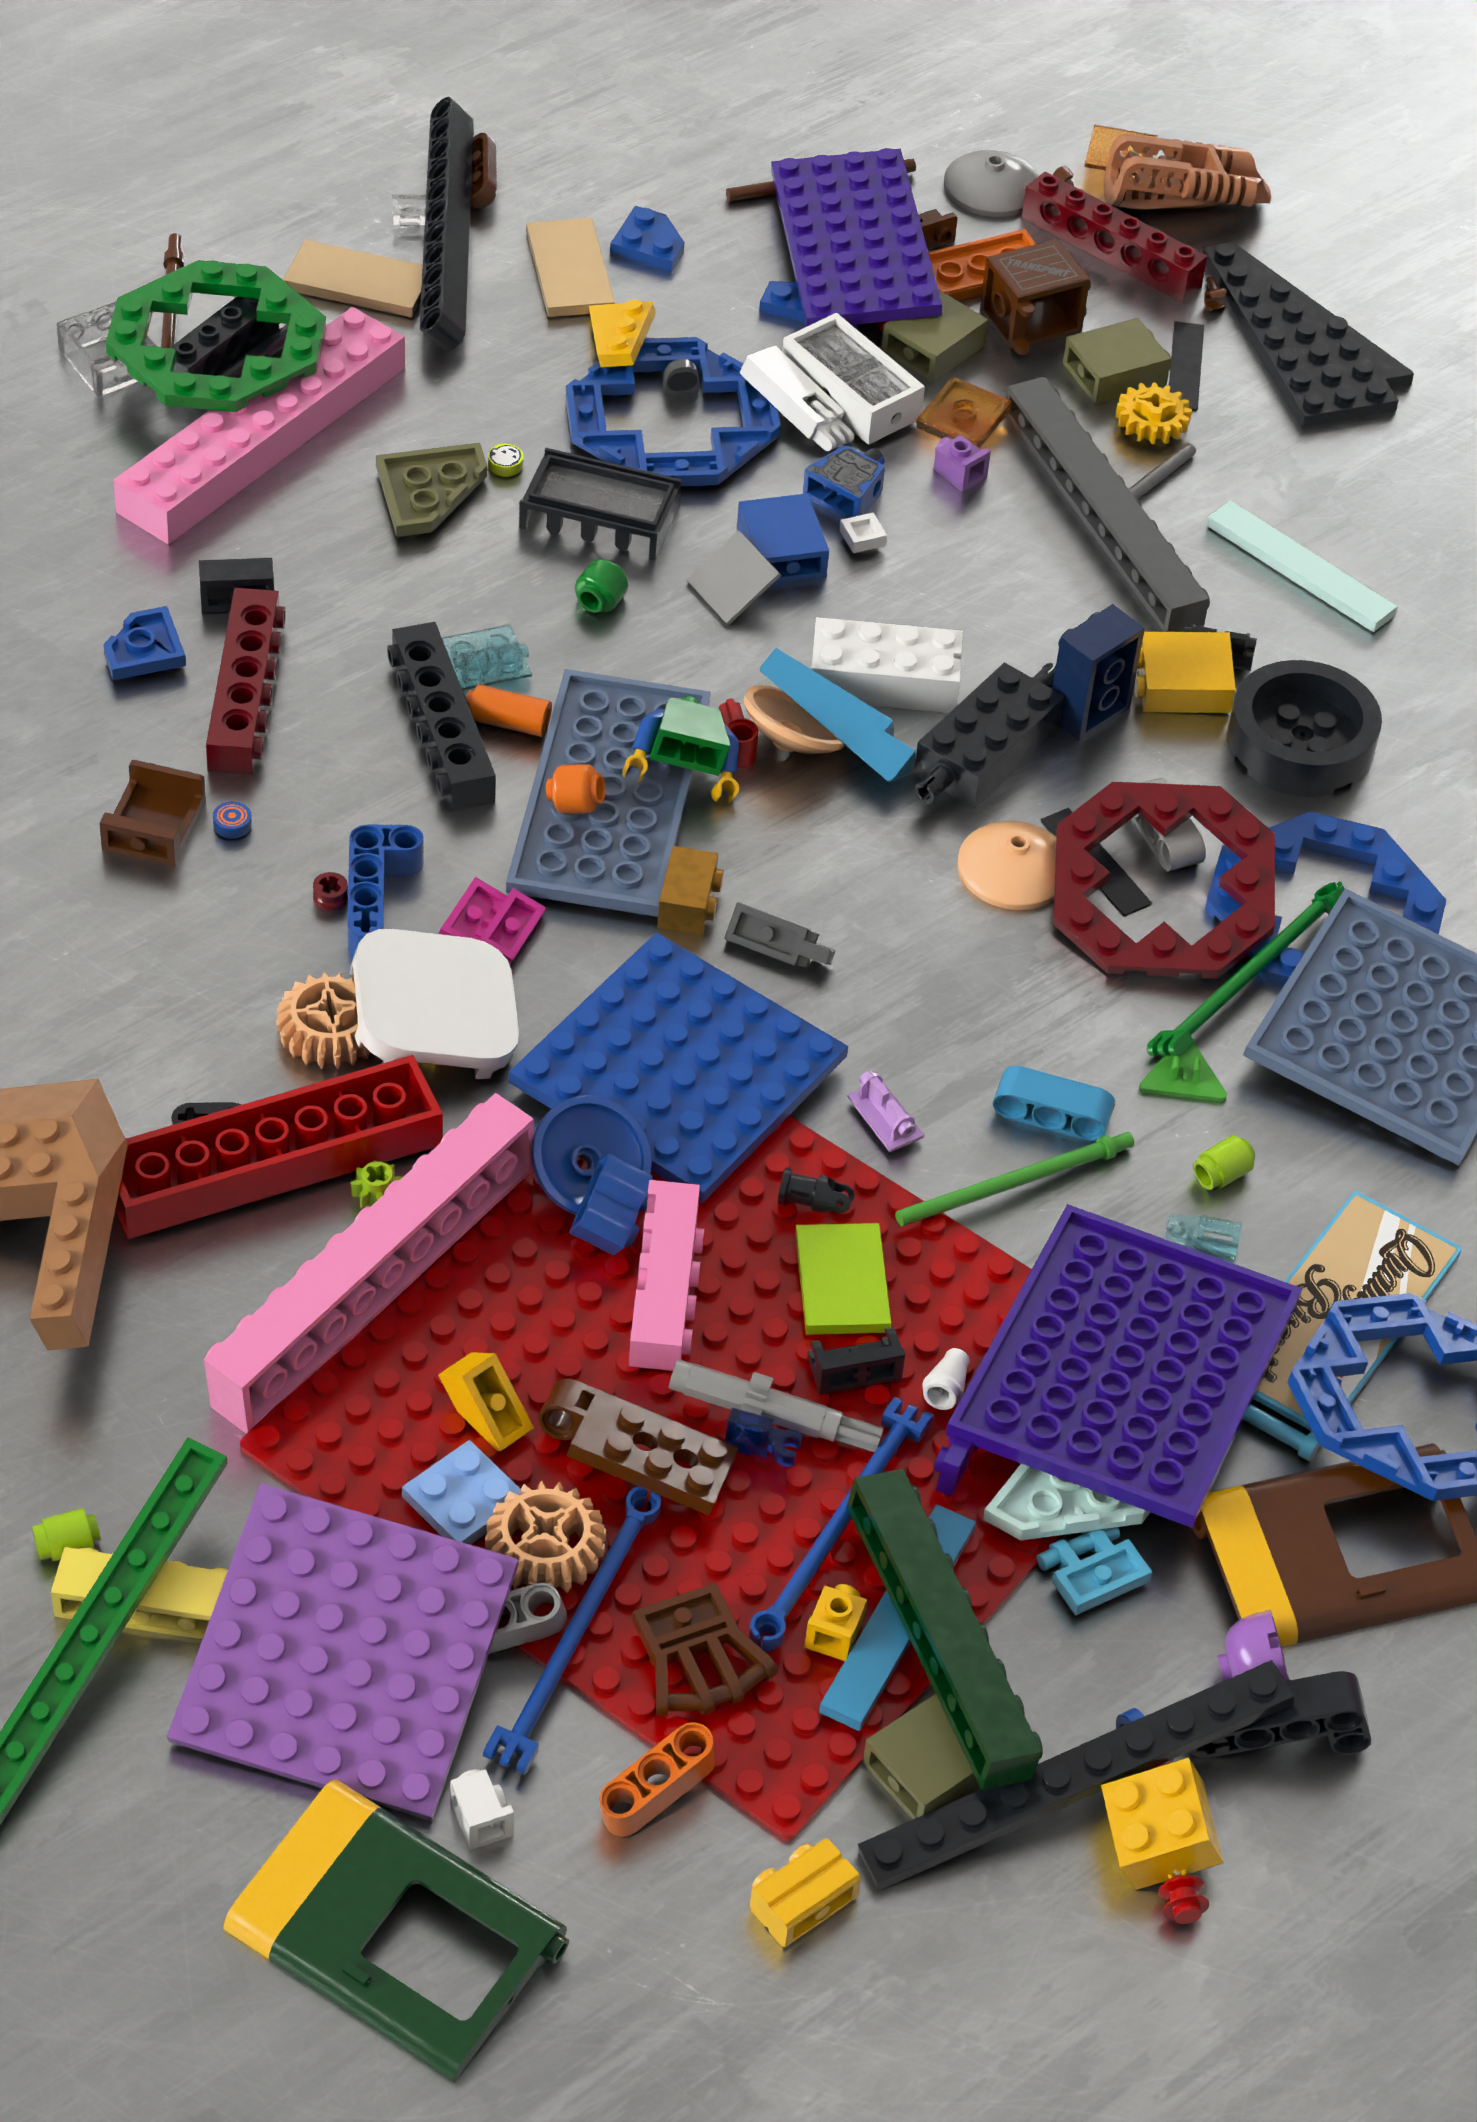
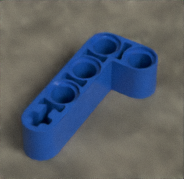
[348,824,424,959]

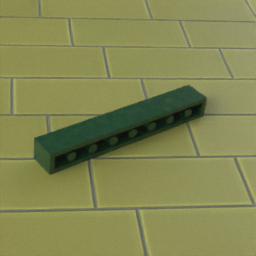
[847,1469,1043,1790]

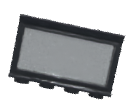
[519,448,682,561]

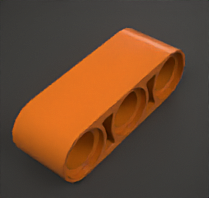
[599,1722,716,1837]

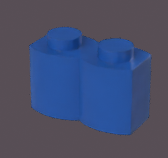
[570,1154,653,1255]

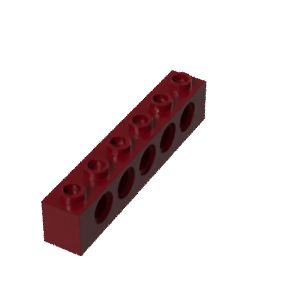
[1022,172,1207,303]
[206,588,286,775]

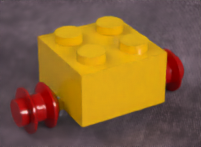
[1101,1758,1224,1924]

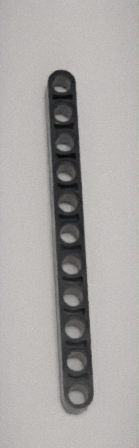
[419,96,474,352]

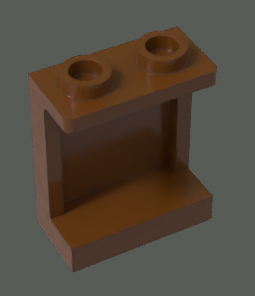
[99,760,206,866]

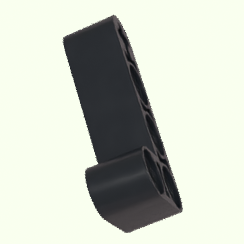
[1190,1671,1371,1758]

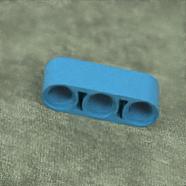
[993,1065,1115,1141]

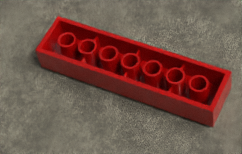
[115,1055,443,1239]

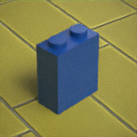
[737,493,829,584]

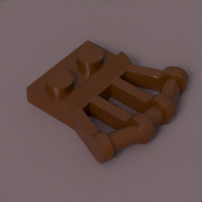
[632,1583,778,1716]

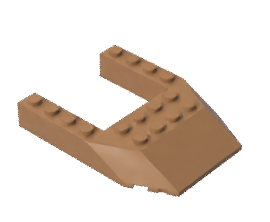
[0,1079,128,1350]

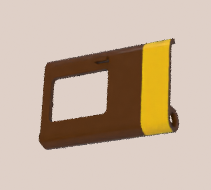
[1193,1443,1477,1647]

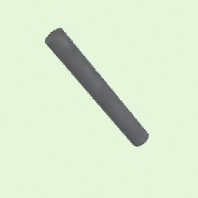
[1129,443,1196,499]

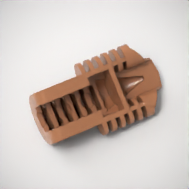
[1104,134,1271,211]

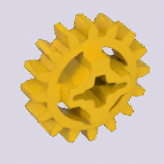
[1115,383,1192,444]

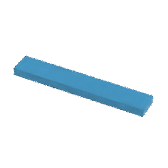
[819,1504,976,1731]

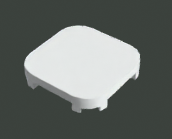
[349,929,519,1079]

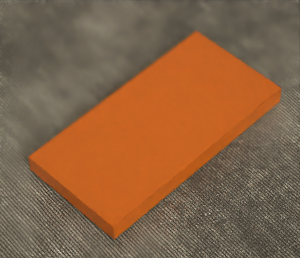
[928,229,1036,301]

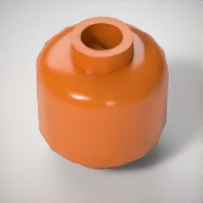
[546,764,605,814]

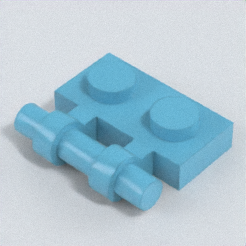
[1036,1527,1152,1615]

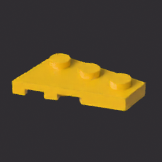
[589,300,656,367]

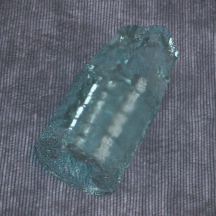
[1165,1215,1243,1259]

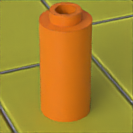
[466,684,552,738]

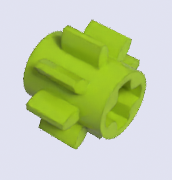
[351,1160,403,1209]

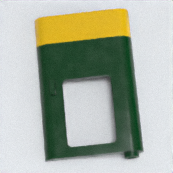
[223,1779,569,2082]

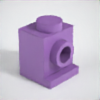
[933,435,991,492]

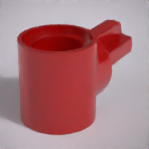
[719,698,759,769]

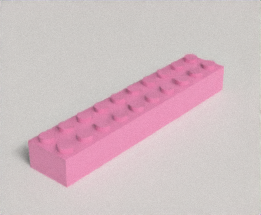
[113,307,405,545]
[204,1093,534,1434]

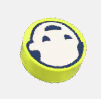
[488,444,523,477]

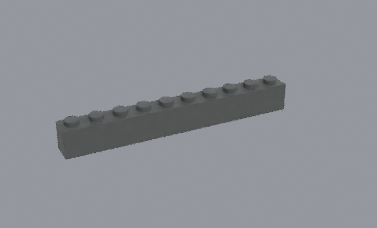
[1004,376,1210,632]

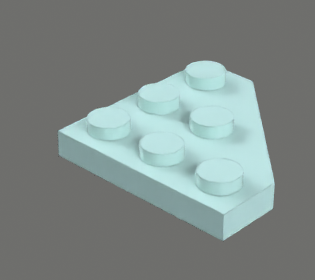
[983,1464,1150,1541]

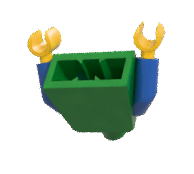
[622,696,739,803]

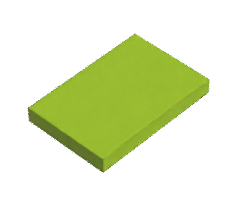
[795,1223,891,1335]

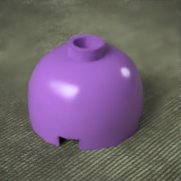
[1218,1610,1290,1681]

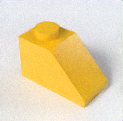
[438,1352,534,1451]

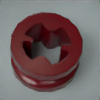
[313,872,348,911]

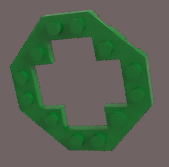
[106,260,326,412]

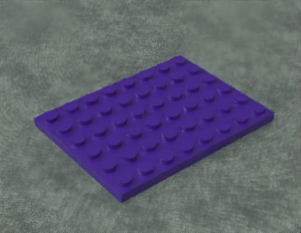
[946,1204,1302,1528]

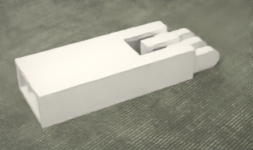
[740,345,854,451]

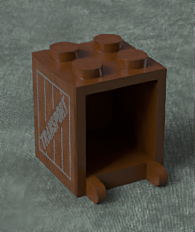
[980,239,1091,355]

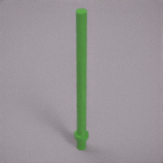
[895,1132,1134,1227]

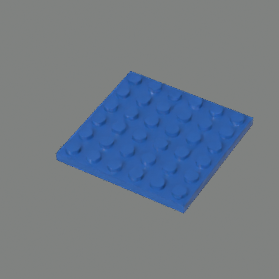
[508,932,848,1203]

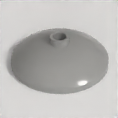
[944,150,1039,217]

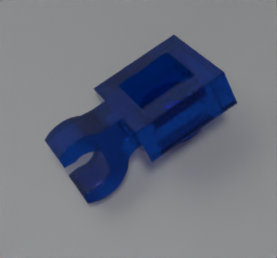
[725,1407,803,1467]

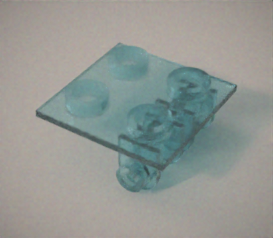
[442,624,532,690]

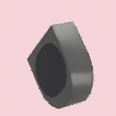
[662,359,699,395]

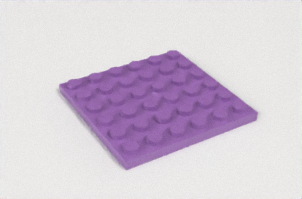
[167,1483,519,1821]

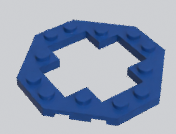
[565,337,781,486]
[1205,811,1446,986]
[1287,1293,1477,1501]

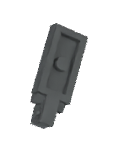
[724,902,836,967]

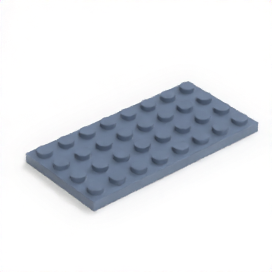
[506,669,711,917]

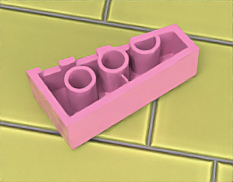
[629,1180,704,1371]

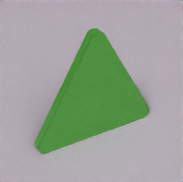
[1139,1043,1227,1102]

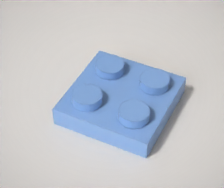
[402,1440,520,1545]

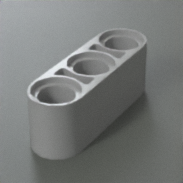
[1132,778,1206,872]
[489,1583,567,1654]

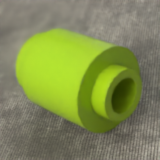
[1193,1135,1255,1190]
[31,1508,101,1562]

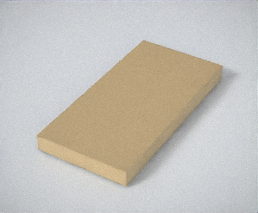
[526,218,615,317]
[283,239,423,317]

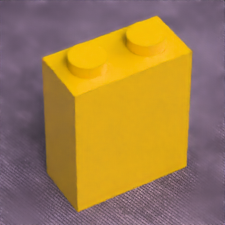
[1135,632,1236,713]

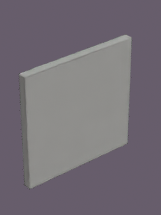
[687,531,781,626]

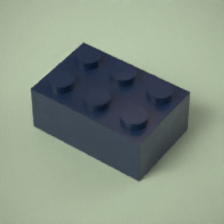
[1052,604,1145,741]

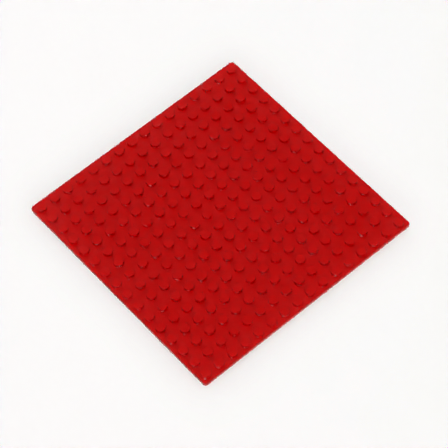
[240,1116,1064,1841]

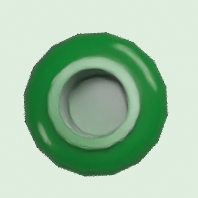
[575,559,629,613]

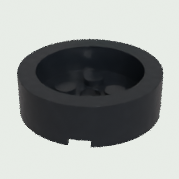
[1227,660,1382,797]

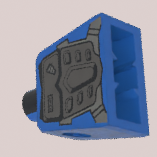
[803,446,885,519]

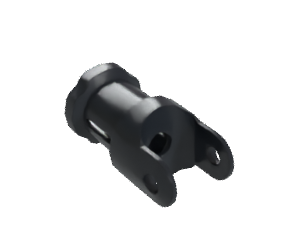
[778,1167,855,1213]

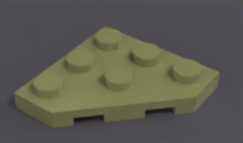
[376,442,487,537]

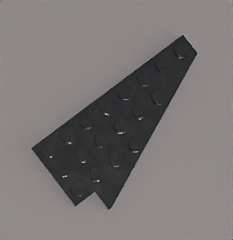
[1202,242,1414,427]

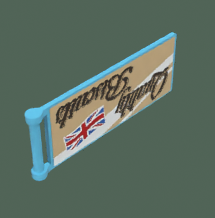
[1243,1191,1462,1462]

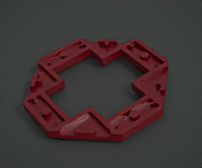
[1053,782,1275,979]

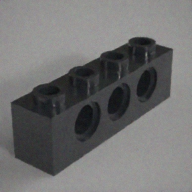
[170,297,279,376]

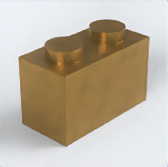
[657,846,724,935]

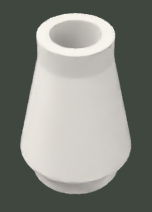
[922,1348,970,1410]

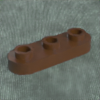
[471,133,497,208]

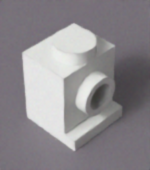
[450,1769,514,1851]

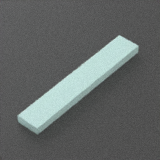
[1207,500,1398,633]

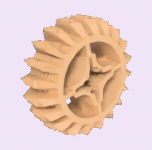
[276,971,370,1070]
[485,1480,606,1593]

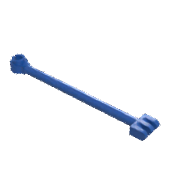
[749,1397,934,1652]
[483,1486,661,1775]

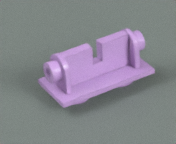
[847,1071,924,1152]

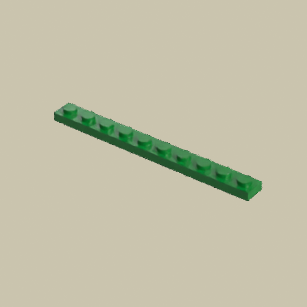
[0,1437,228,1825]

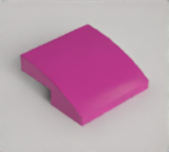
[438,877,546,964]

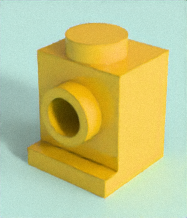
[804,1584,867,1661]

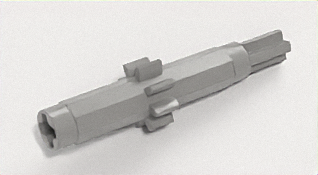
[668,1359,883,1452]

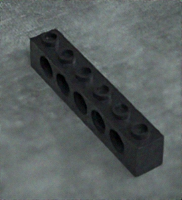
[387,622,496,811]

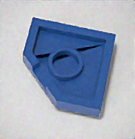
[610,206,685,272]
[103,606,186,680]

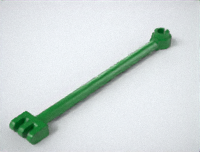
[1147,881,1345,1056]

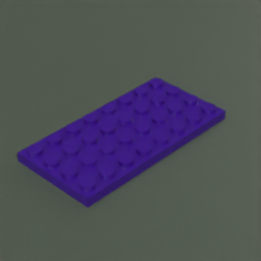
[771,148,942,327]

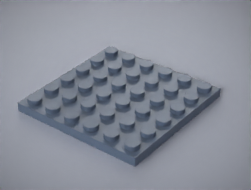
[1243,888,1477,1166]

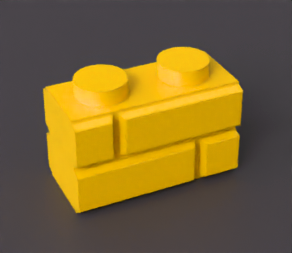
[750,1838,861,1947]

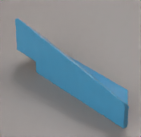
[760,648,916,782]

